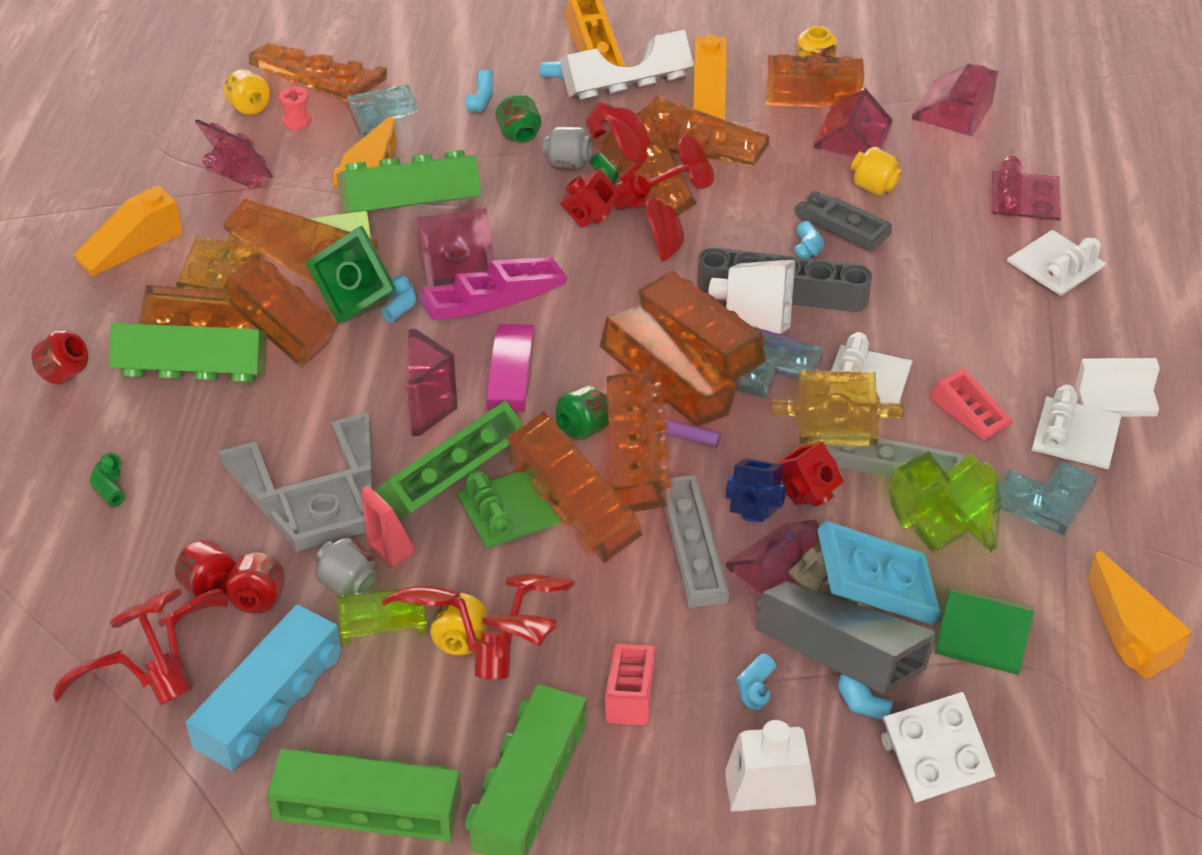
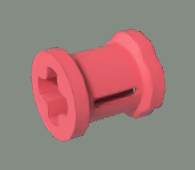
[279,87,311,130]

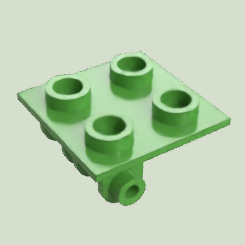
[456,469,560,549]

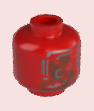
[31,329,89,384]
[174,540,235,597]
[225,552,284,614]

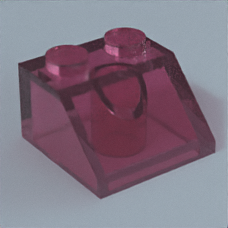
[912,63,998,137]
[414,208,495,287]

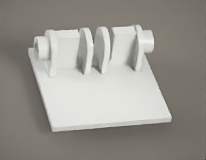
[1007,230,1106,296]
[823,332,912,412]
[1032,385,1122,470]
[881,692,996,803]

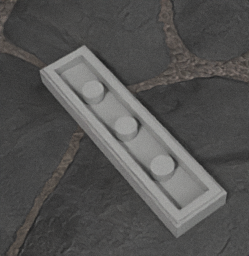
[809,425,966,491]
[657,475,729,608]

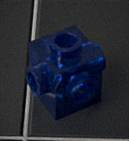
[726,458,786,522]

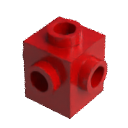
[559,168,621,228]
[773,441,844,507]

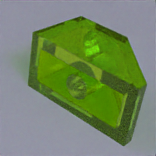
[934,454,1002,552]

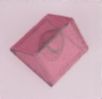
[814,87,893,157]
[407,329,458,436]
[726,519,820,597]

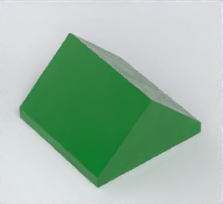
[305,226,396,325]
[935,587,1034,675]

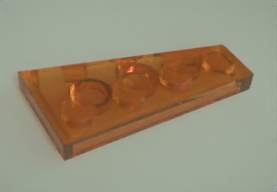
[249,42,387,102]
[639,95,769,166]
[593,107,697,216]

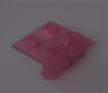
[195,119,273,188]
[992,156,1061,220]

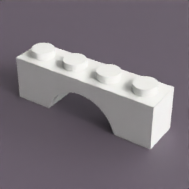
[560,30,694,101]

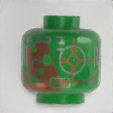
[495,94,542,143]
[555,385,612,440]

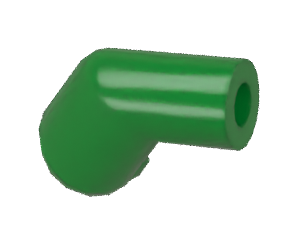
[590,152,619,184]
[90,452,125,507]

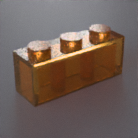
[766,54,864,108]
[220,253,339,368]

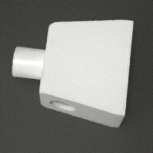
[709,260,795,334]
[725,720,816,812]

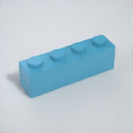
[185,604,342,771]

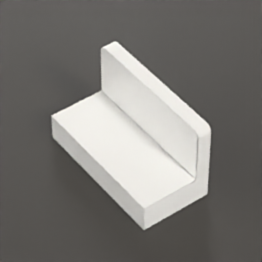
[1075,358,1160,417]

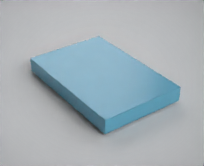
[817,521,942,625]

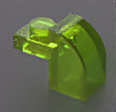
[889,451,968,553]

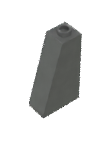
[755,581,936,695]

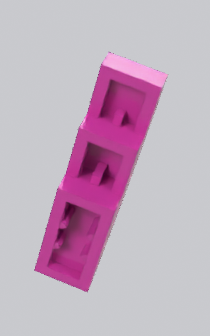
[418,257,568,320]
[486,324,535,411]

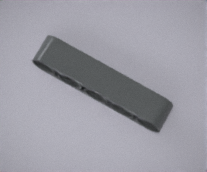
[697,248,872,312]

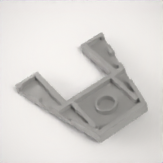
[219,412,373,552]

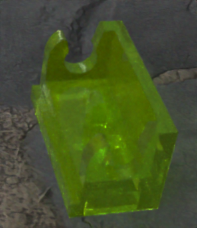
[337,588,427,645]

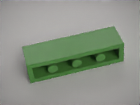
[337,150,482,214]
[109,323,267,382]
[374,400,528,521]
[465,683,587,855]
[267,749,461,842]

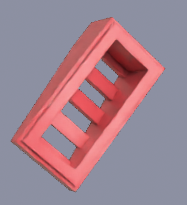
[929,367,1013,441]
[361,486,415,567]
[605,644,656,726]

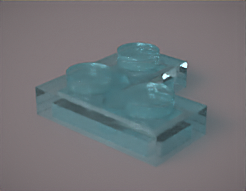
[347,84,418,139]
[731,331,824,398]
[991,461,1098,536]

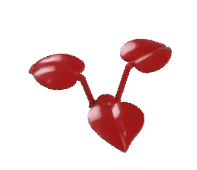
[601,107,715,262]
[382,574,575,679]
[53,588,228,705]

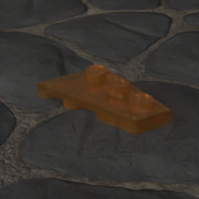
[138,285,257,329]

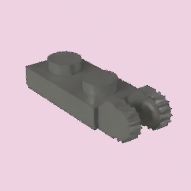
[794,191,892,252]

